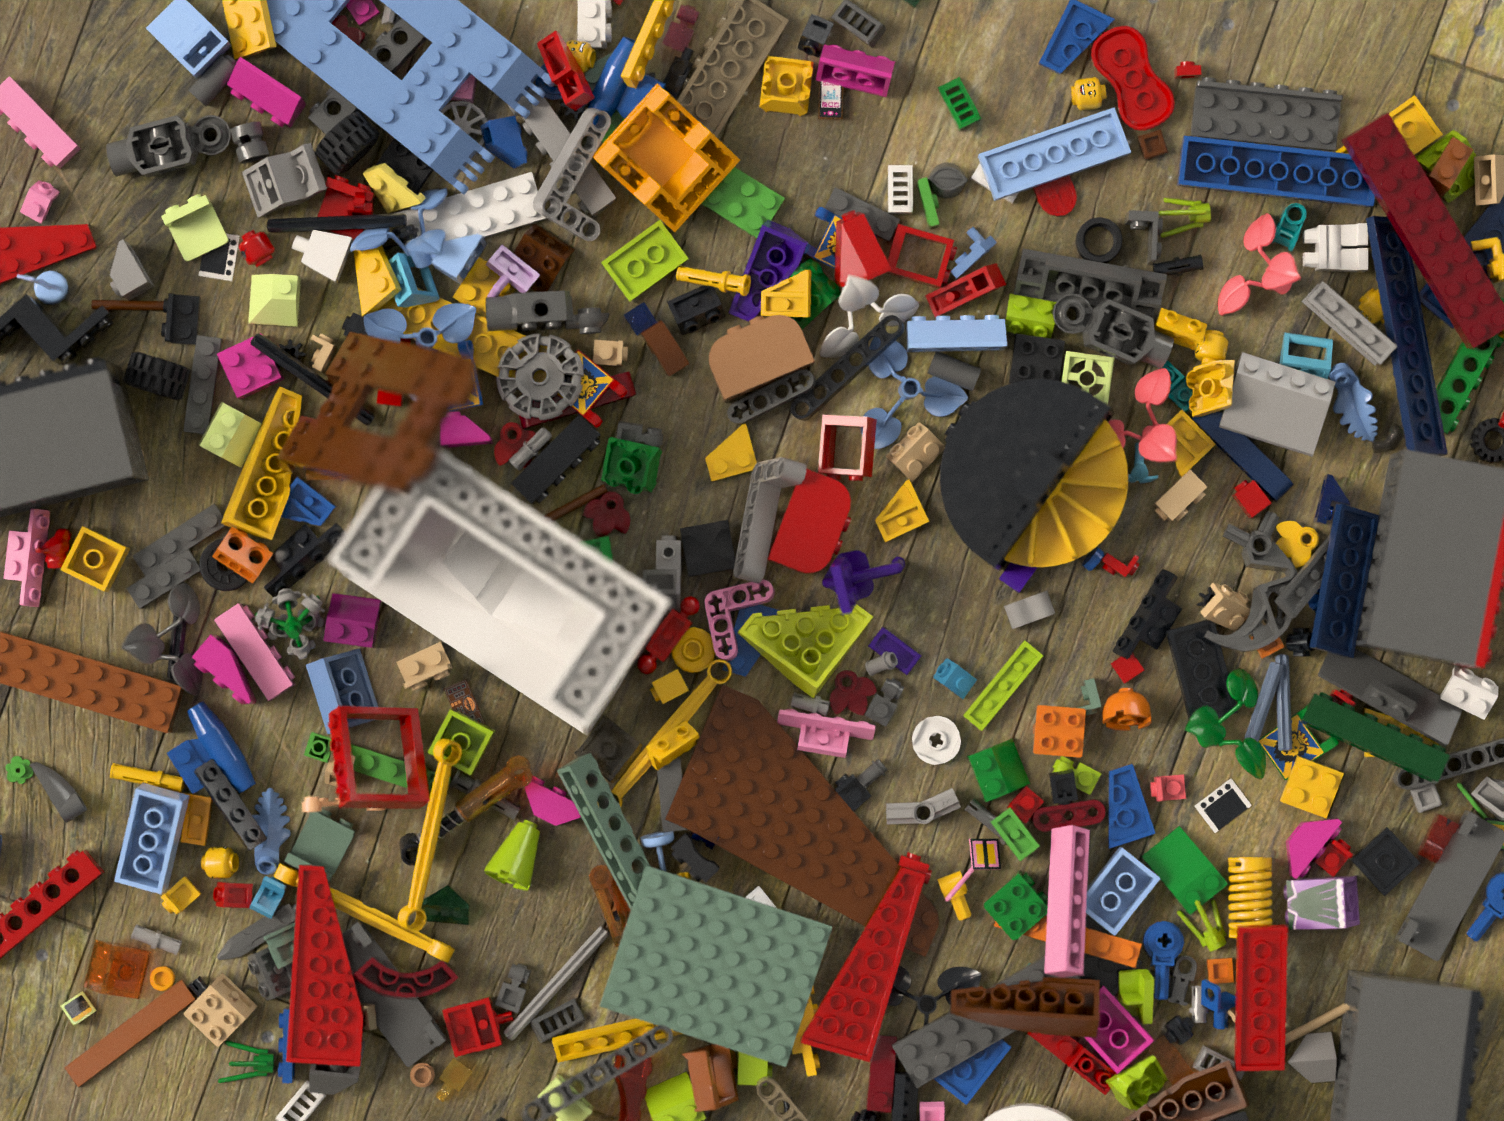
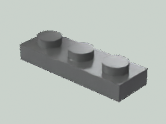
[825,187,900,242]
[127,549,200,609]

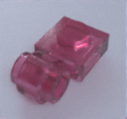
[662,4,700,53]

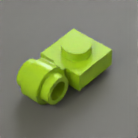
[1052,756,1101,795]

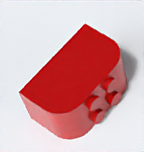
[768,469,852,574]

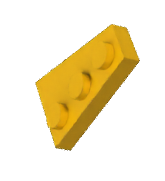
[353,245,402,317]

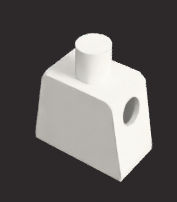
[292,230,354,283]

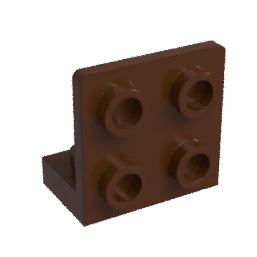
[513,223,575,292]

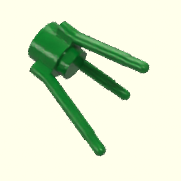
[218,1041,274,1083]

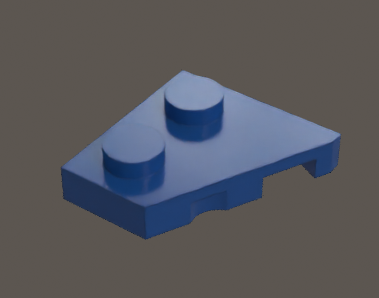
[281,476,337,526]

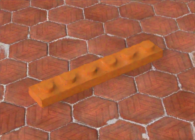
[994,916,1142,968]

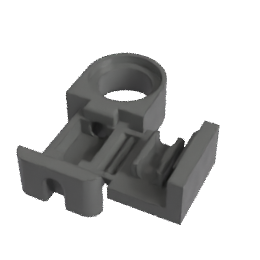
[1150,955,1197,1006]

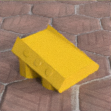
[759,56,814,116]
[1186,360,1235,417]

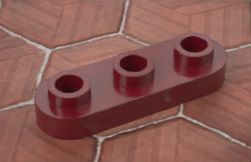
[1032,800,1106,832]

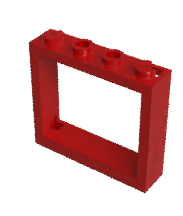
[328,706,430,809]

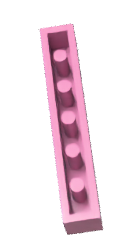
[1045,825,1090,978]

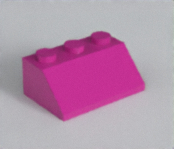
[816,45,895,97]
[227,57,306,128]

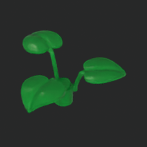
[1185,668,1266,780]

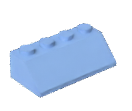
[906,315,1007,352]

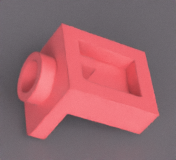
[1150,774,1186,802]

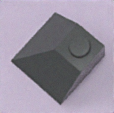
[309,1041,365,1095]

